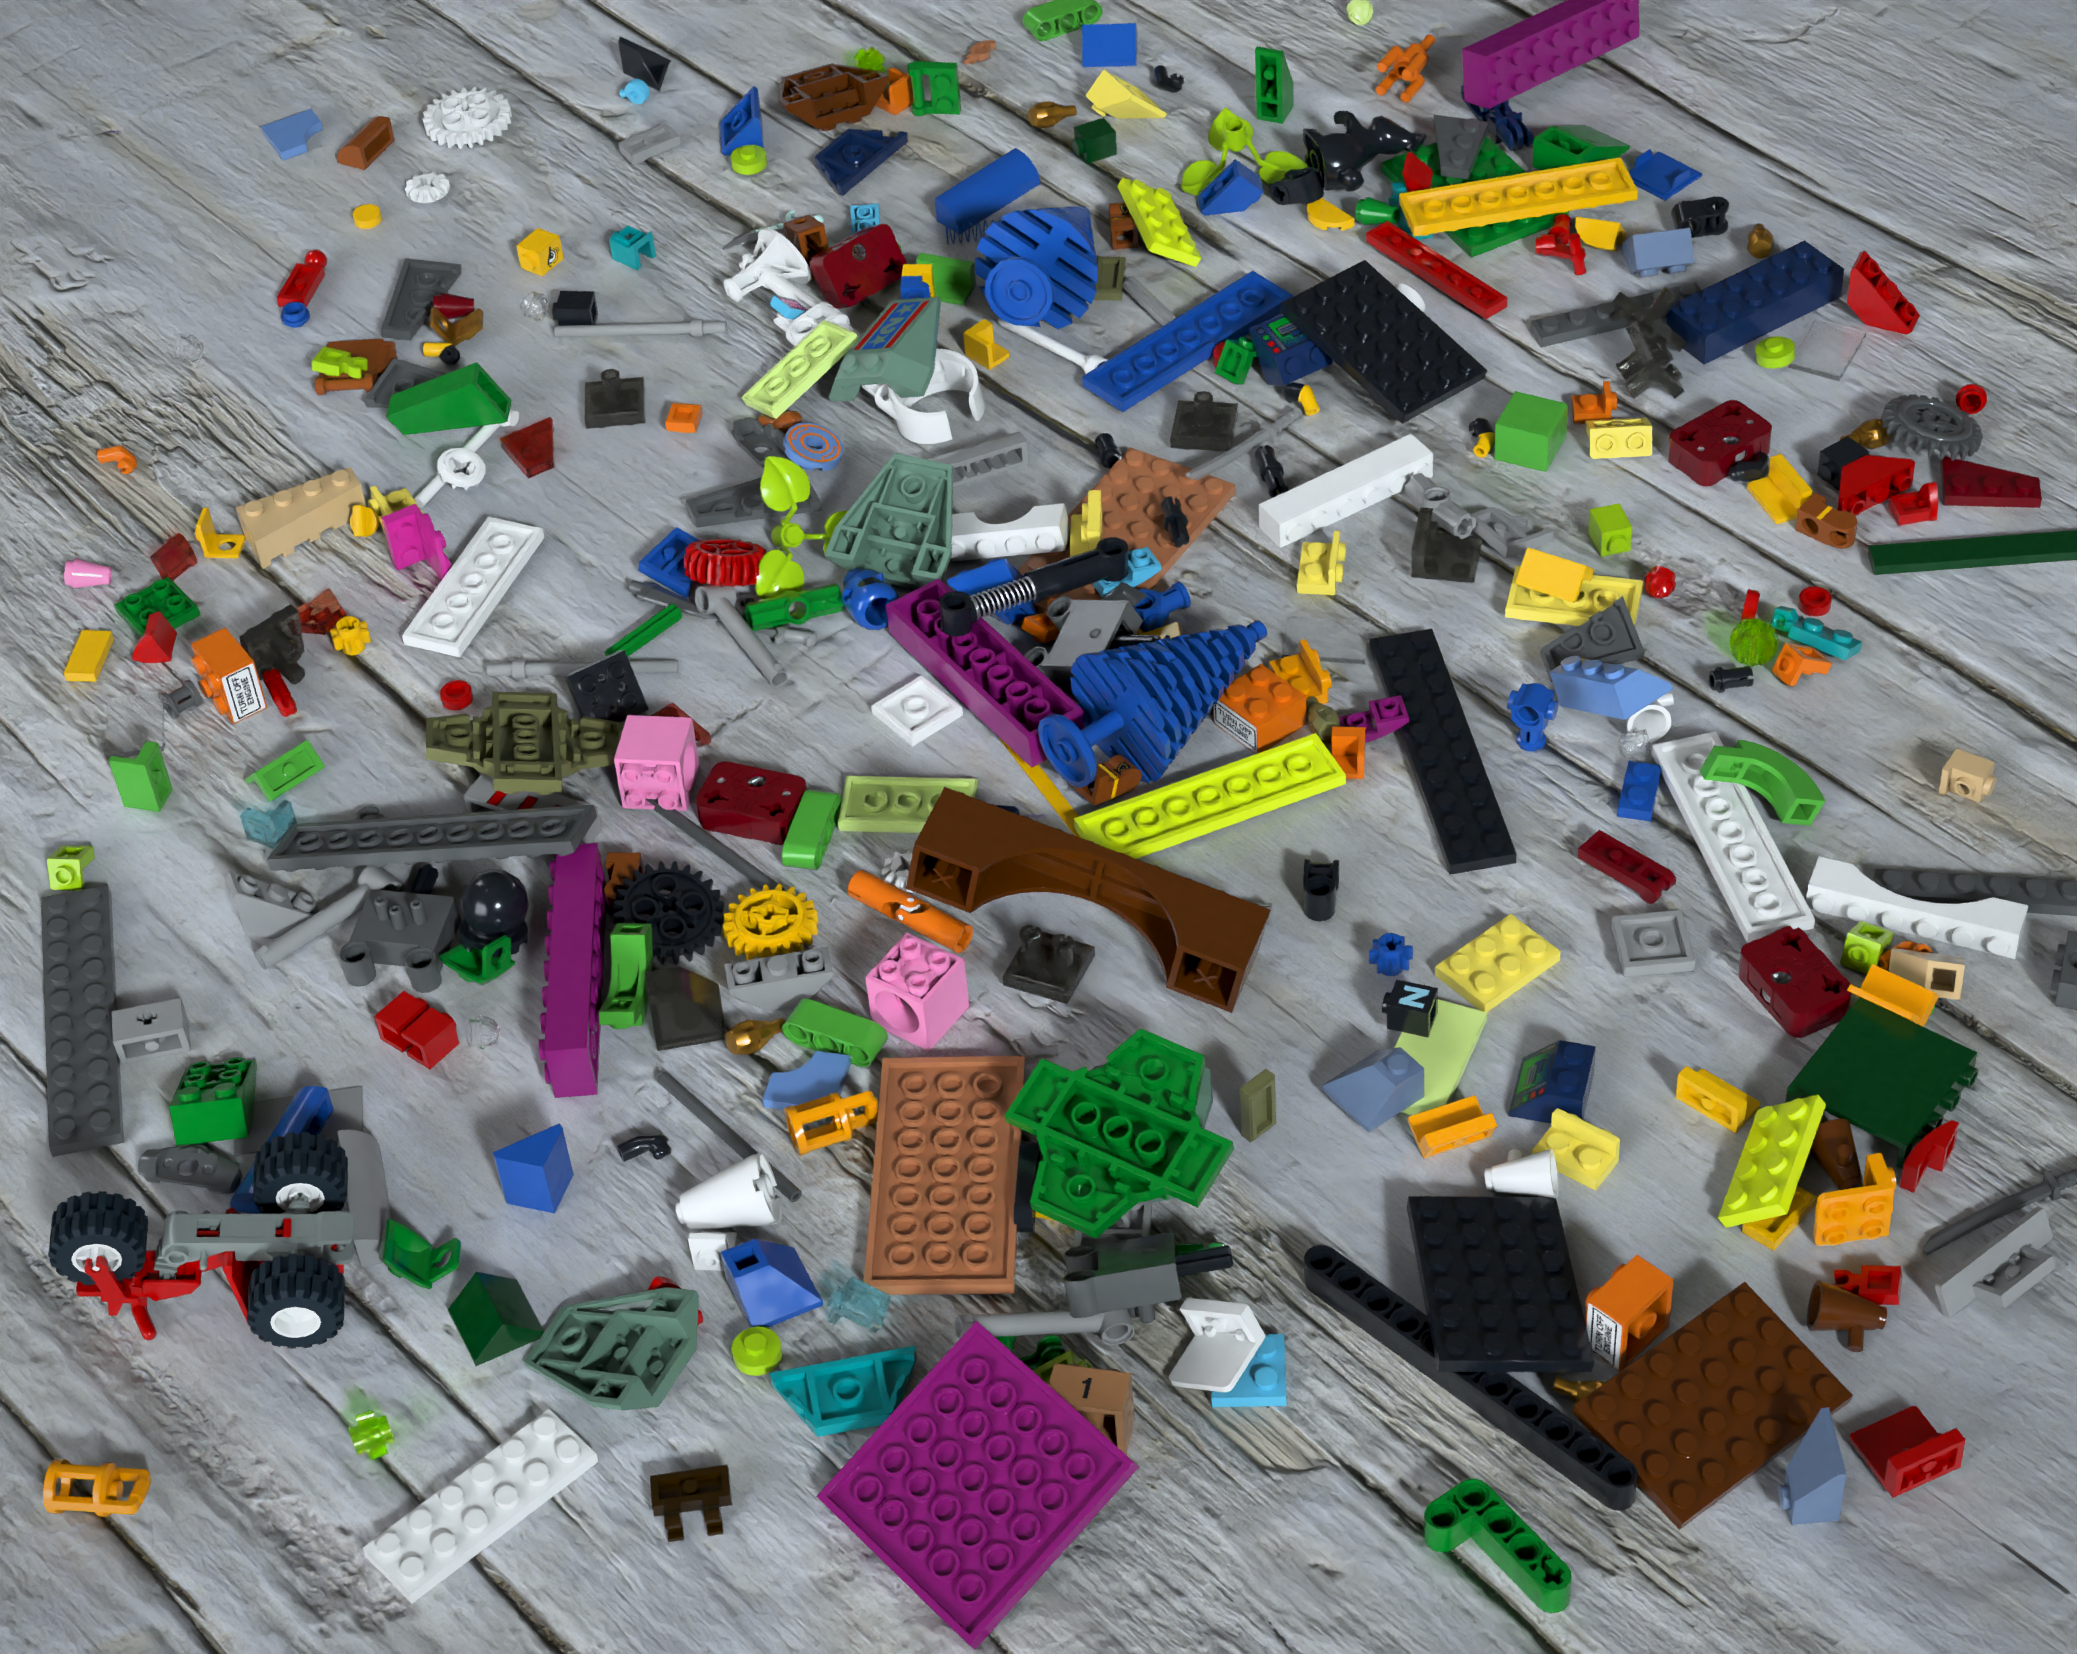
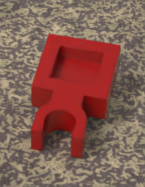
[1832,1265,1902,1305]

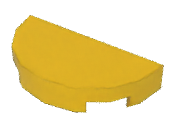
[1307,198,1354,231]

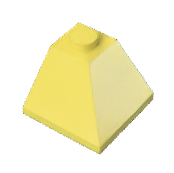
[1086,69,1167,119]

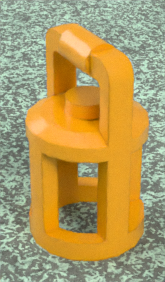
[784,1091,878,1156]
[43,1459,152,1517]

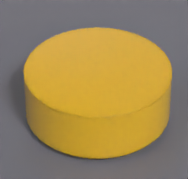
[353,204,382,229]

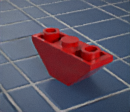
[1847,250,1920,335]
[1837,455,1915,516]

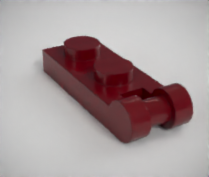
[1578,830,1676,904]

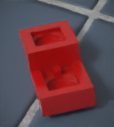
[1900,1120,1959,1193]

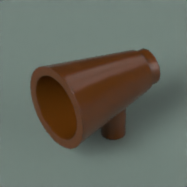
[1810,1119,1863,1190]
[1807,1279,1887,1352]

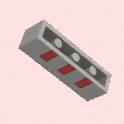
[464,773,602,844]

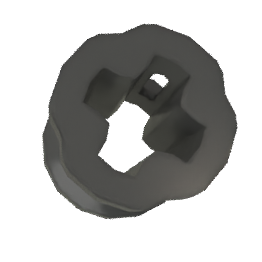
[160,679,203,719]

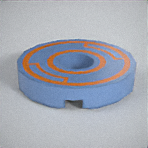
[783,422,843,471]

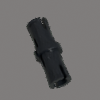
[1255,445,1289,498]

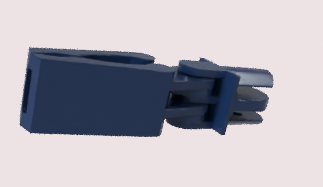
[1461,85,1534,151]

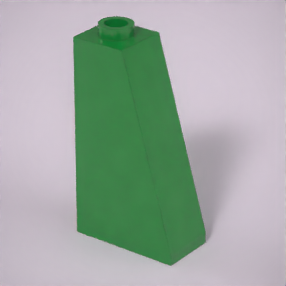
[386,362,512,435]

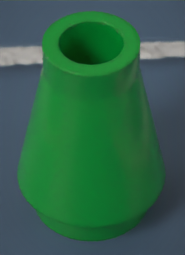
[1355,197,1400,226]

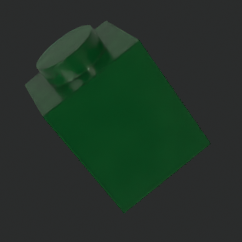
[1072,117,1117,164]

